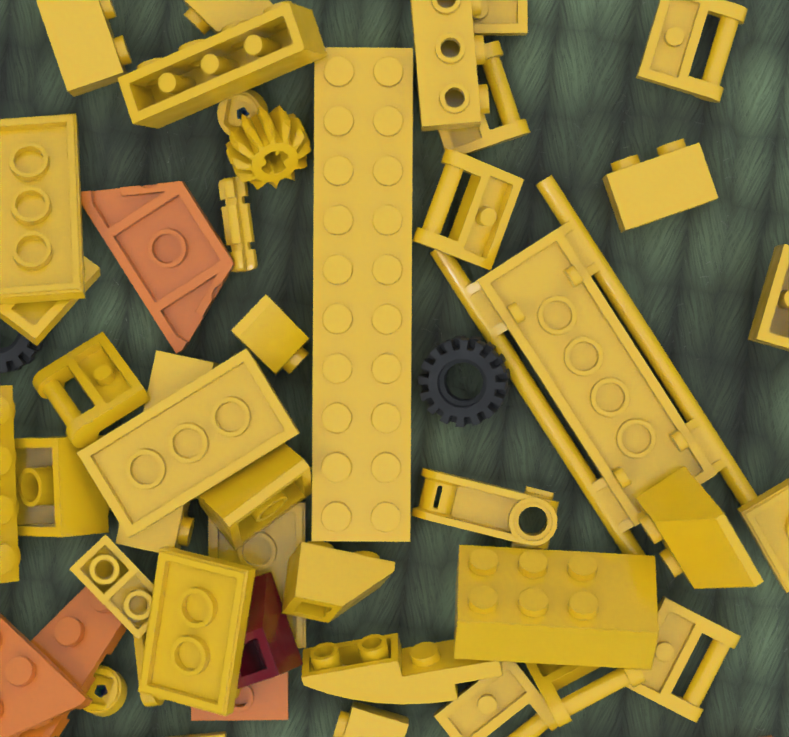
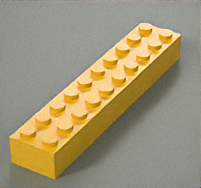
[312,47,413,542]

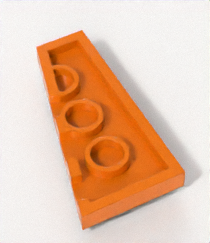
[19,586,127,737]

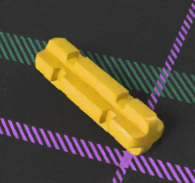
[218,177,258,272]

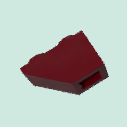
[237,572,303,689]

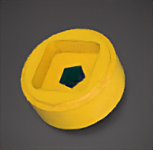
[217,89,269,136]
[83,665,127,717]

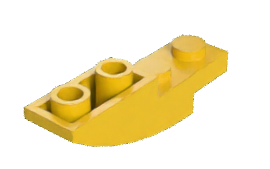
[301,633,503,704]

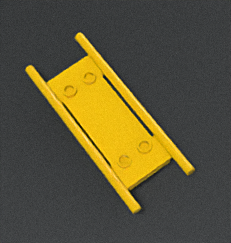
[430,175,758,555]

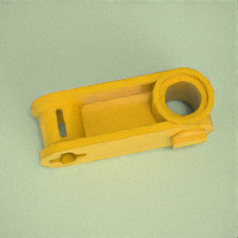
[411,468,559,549]

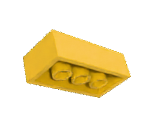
[454,545,659,670]

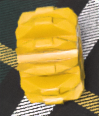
[225,105,311,190]

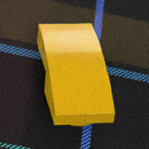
[69,534,154,640]

